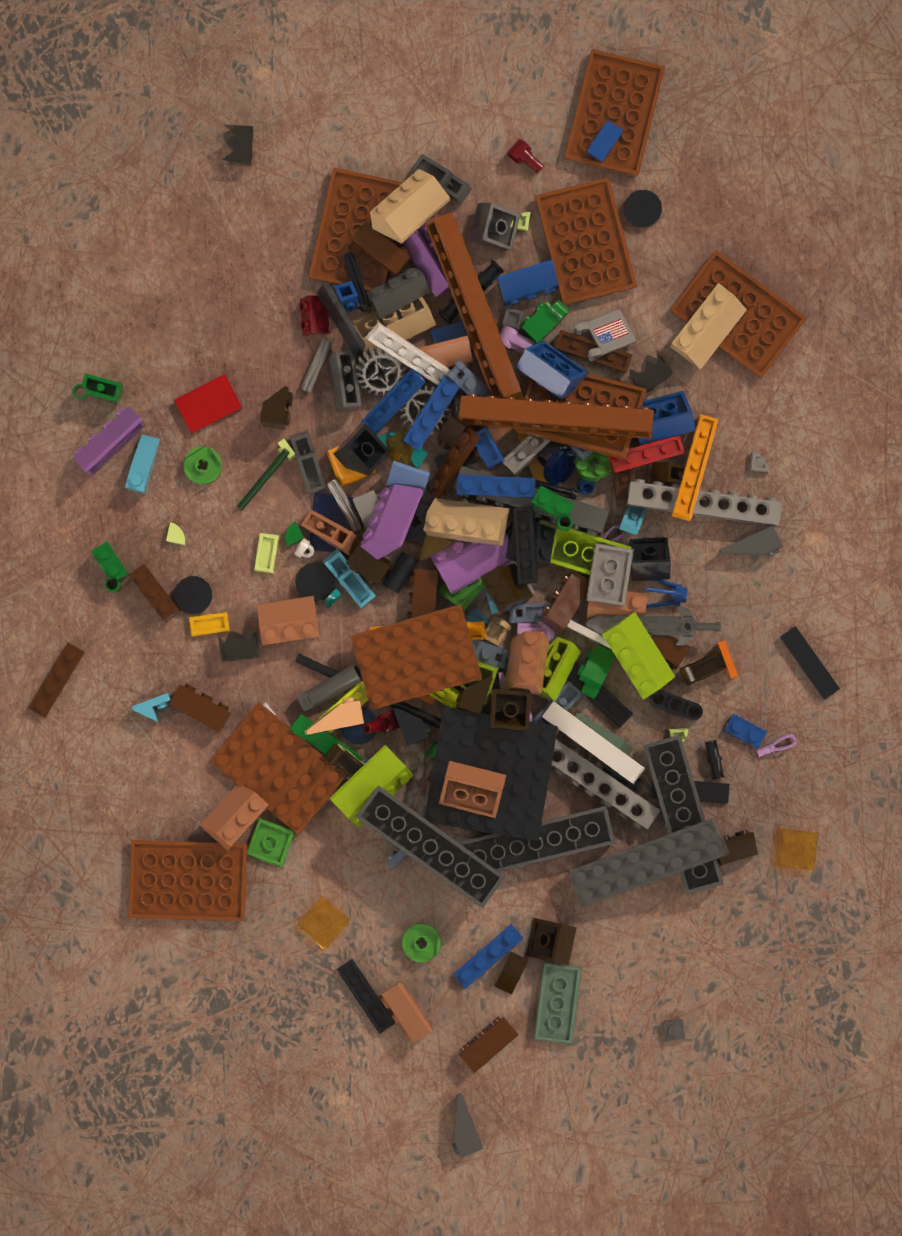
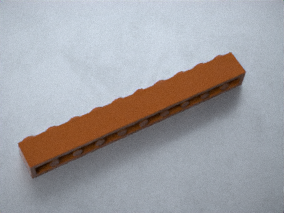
[425,212,521,399]
[459,394,654,439]

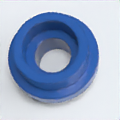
[576,478,596,494]

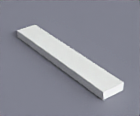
[366,322,460,385]
[542,701,645,784]

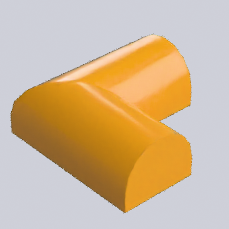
[326,446,376,488]

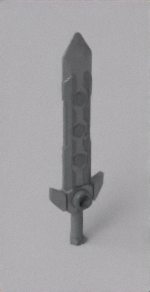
[586,607,721,645]

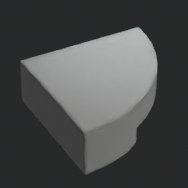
[750,452,769,473]

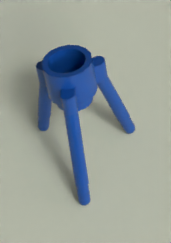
[646,580,687,608]

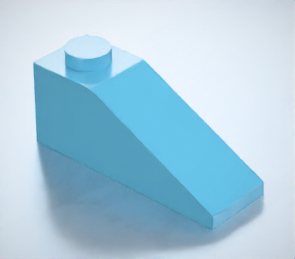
[125,435,160,494]

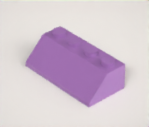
[402,215,451,297]
[73,406,146,477]
[361,484,423,560]
[430,532,512,594]

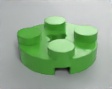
[184,446,222,485]
[575,452,612,482]
[402,924,441,963]

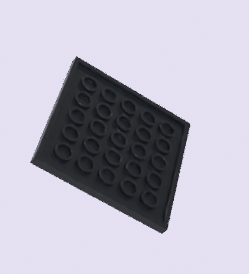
[424,707,558,841]

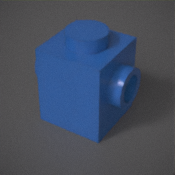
[334,281,358,313]

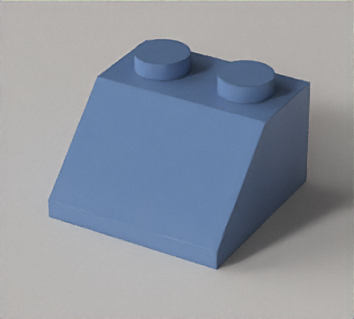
[386,461,430,499]

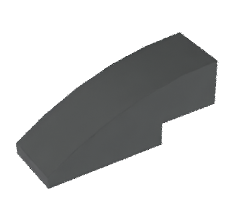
[412,154,472,204]
[290,430,326,494]

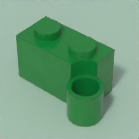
[521,300,570,344]
[72,373,124,405]
[531,486,575,531]
[91,541,129,593]
[577,644,616,699]

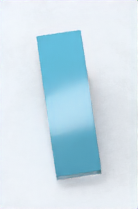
[323,549,375,608]

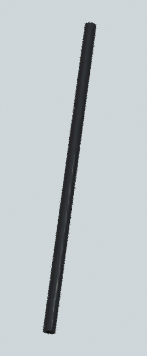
[295,653,441,729]

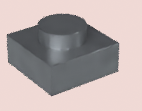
[663,1019,685,1041]

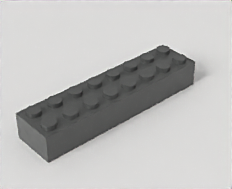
[455,466,609,537]
[643,734,724,895]
[356,785,505,909]
[458,806,616,872]
[569,817,729,907]

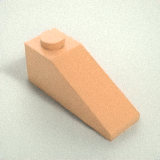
[304,697,364,735]

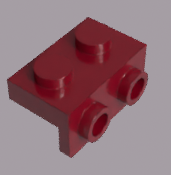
[299,295,332,336]

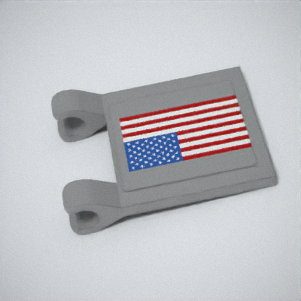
[574,309,636,362]

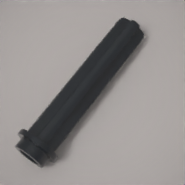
[343,252,373,313]
[518,475,578,500]

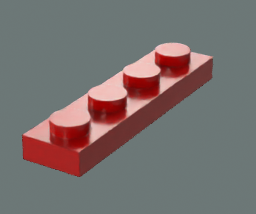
[608,435,685,474]

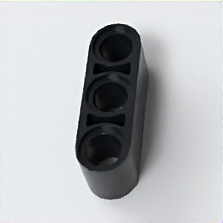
[648,690,703,721]

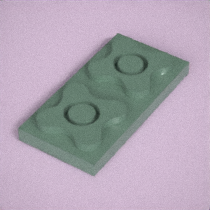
[534,962,582,1044]

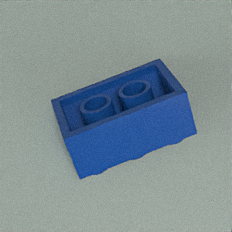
[497,259,559,306]
[517,341,588,399]
[638,391,695,445]

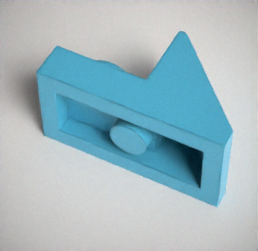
[619,506,647,536]
[132,693,171,722]

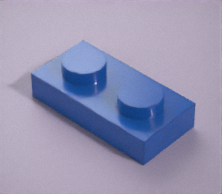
[724,714,767,749]

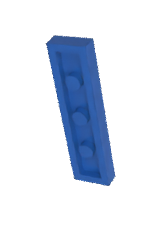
[361,368,425,434]
[402,376,460,451]
[457,475,535,498]
[453,924,524,989]

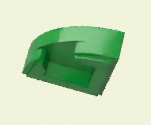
[285,521,304,547]

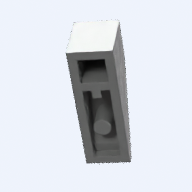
[719,525,783,557]
[452,1093,483,1158]

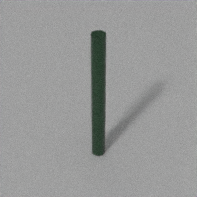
[237,448,290,511]

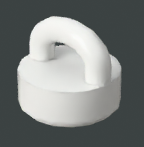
[294,538,314,558]

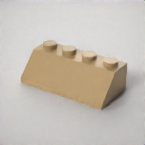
[370,169,450,243]
[670,283,747,370]
[352,297,436,353]
[423,498,510,546]

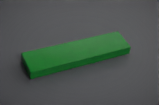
[290,713,363,761]

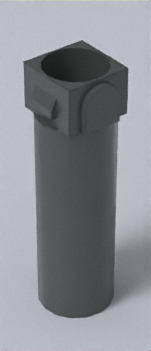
[297,664,363,712]

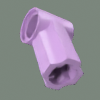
[499,325,536,355]
[517,622,555,643]

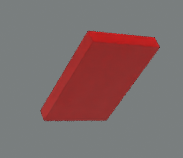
[174,374,243,434]

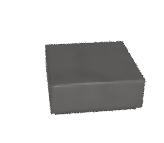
[501,307,524,331]

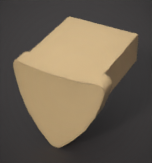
[486,616,511,646]

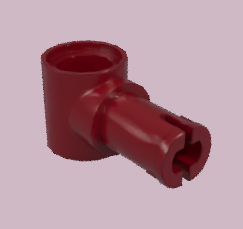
[507,138,544,174]
[363,710,400,735]

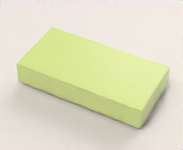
[254,533,279,574]

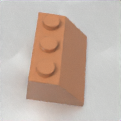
[418,336,473,379]
[585,592,647,628]
[257,596,320,645]
[504,631,549,694]
[439,761,506,818]
[200,784,269,851]
[381,981,433,1043]

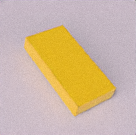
[189,612,230,637]

